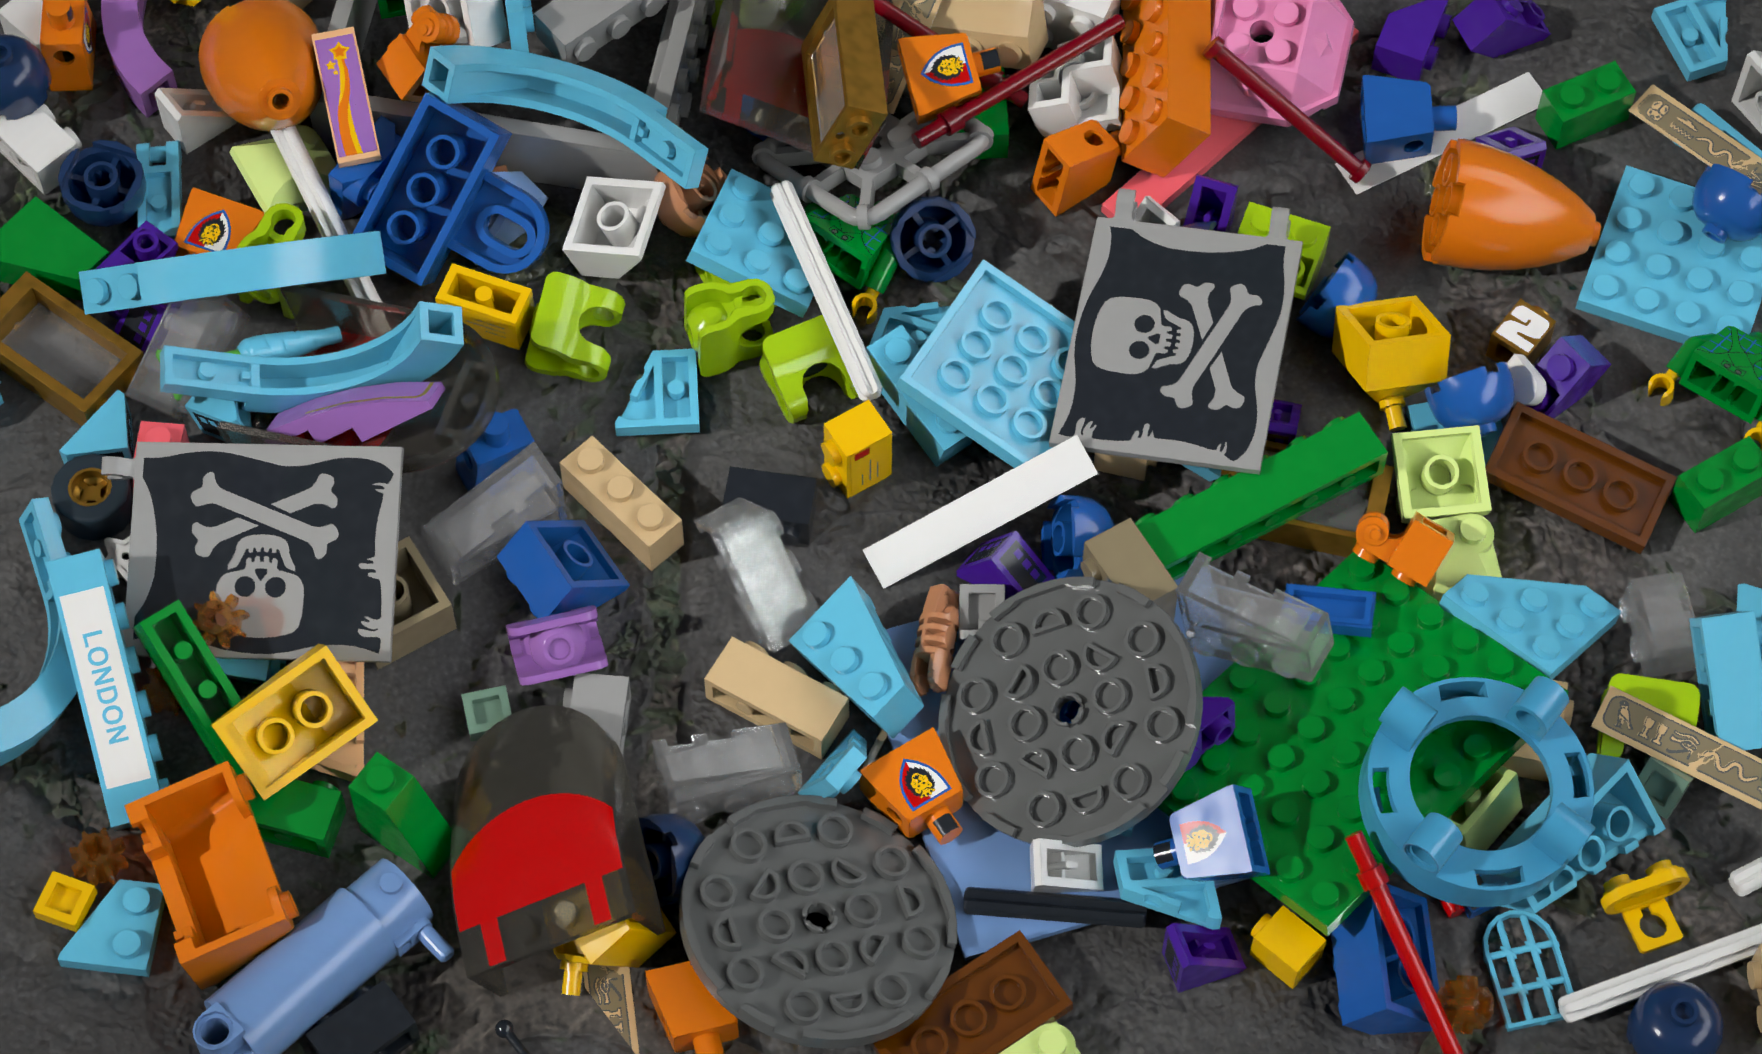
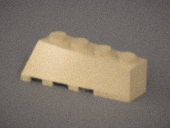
[875,0,1049,69]

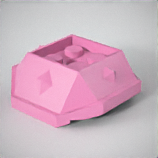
[1211,0,1354,127]

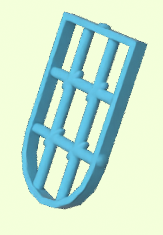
[1482,910,1574,1032]

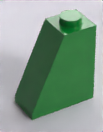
[0,196,110,301]
[348,752,461,879]

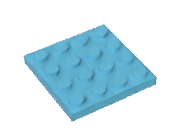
[1575,165,1762,344]
[895,259,1075,468]

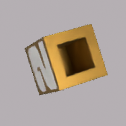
[1486,298,1556,365]

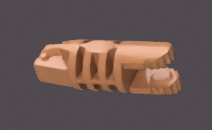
[910,584,959,696]

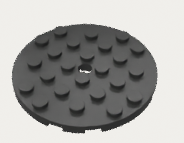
[939,577,1203,847]
[679,795,957,1049]

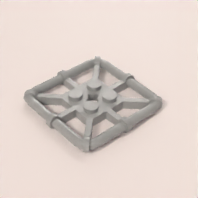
[752,84,994,231]

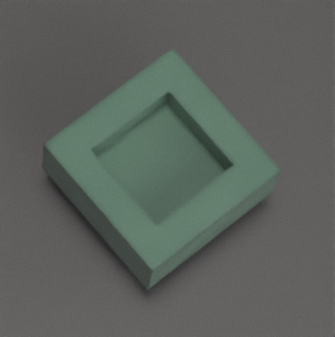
[461,685,515,742]
[1638,756,1694,819]

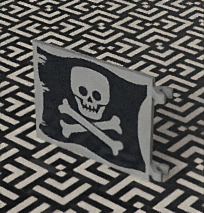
[1049,188,1303,475]
[101,442,404,663]

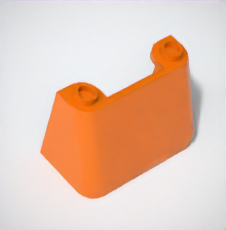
[124,761,299,990]

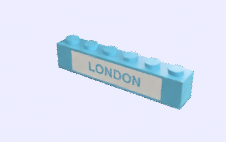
[45,549,170,831]

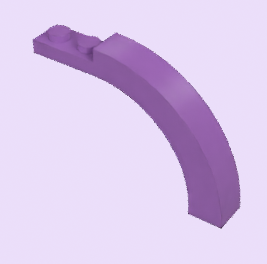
[101,0,177,118]

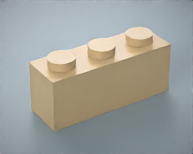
[560,436,684,571]
[704,637,849,759]

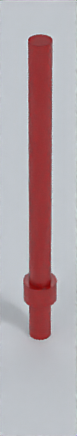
[1345,830,1464,1054]

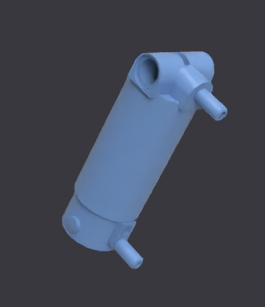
[193,858,454,1054]

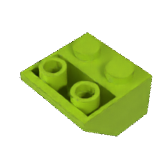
[1237,201,1331,300]

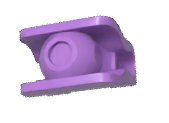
[506,605,609,686]

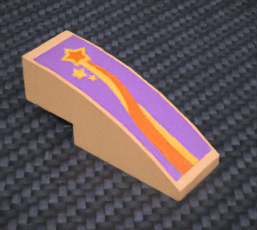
[311,26,381,168]

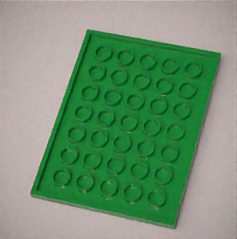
[1157,552,1569,937]

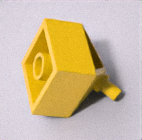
[1332,295,1451,432]
[543,860,677,996]

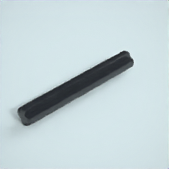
[963,887,1147,928]

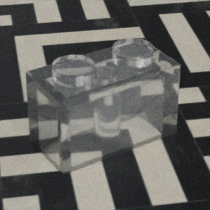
[1619,571,1696,677]

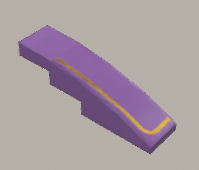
[264,382,446,444]

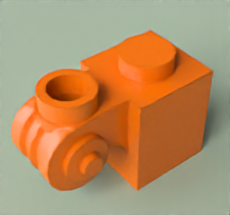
[376,5,460,103]
[1352,511,1455,587]

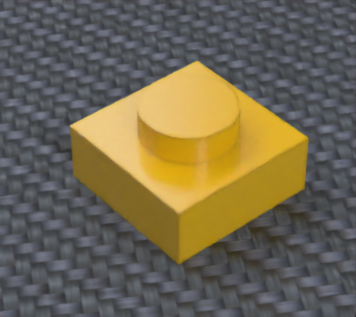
[33,871,98,932]

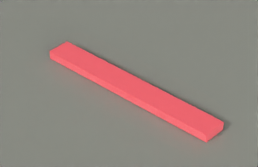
[1101,27,1359,218]

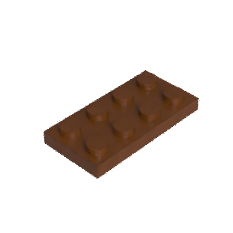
[1485,402,1677,554]
[870,930,1073,1054]

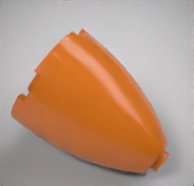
[199,0,323,131]
[1422,138,1601,271]

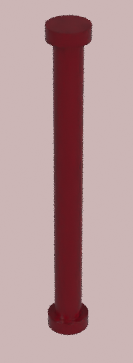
[1202,35,1372,184]

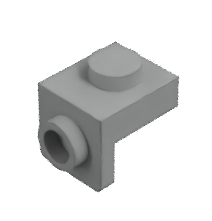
[959,584,1005,639]

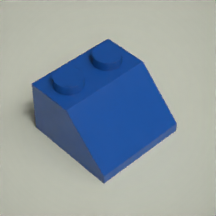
[497,520,630,618]

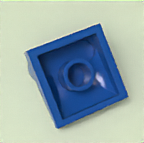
[328,115,402,220]

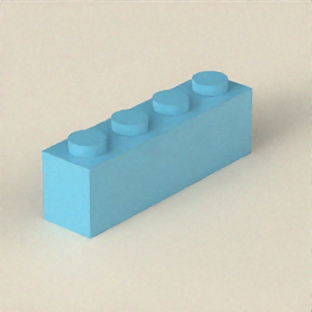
[1479,753,1666,914]

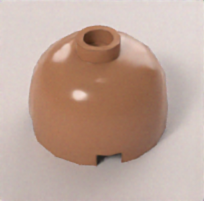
[654,157,727,238]

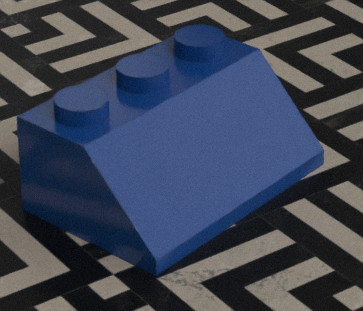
[1331,883,1441,1035]

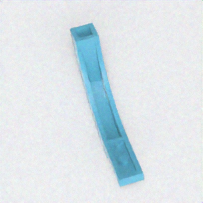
[422,45,708,189]
[79,231,386,315]
[160,301,464,413]
[0,497,77,766]

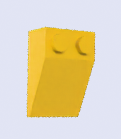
[211,644,378,801]

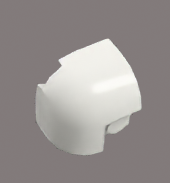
[1028,36,1122,137]

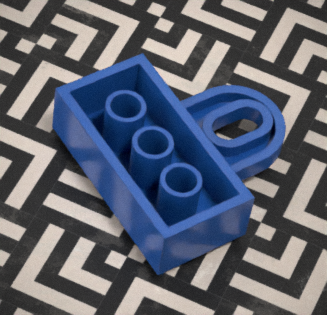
[352,92,550,286]

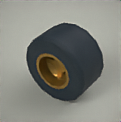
[51,454,133,541]

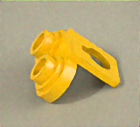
[1600,860,1690,954]

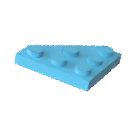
[686,168,814,318]
[1439,574,1622,680]

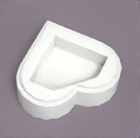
[1508,353,1547,407]

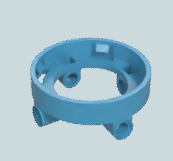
[1358,676,1596,907]

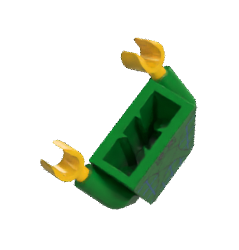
[804,194,898,324]
[1648,326,1762,451]

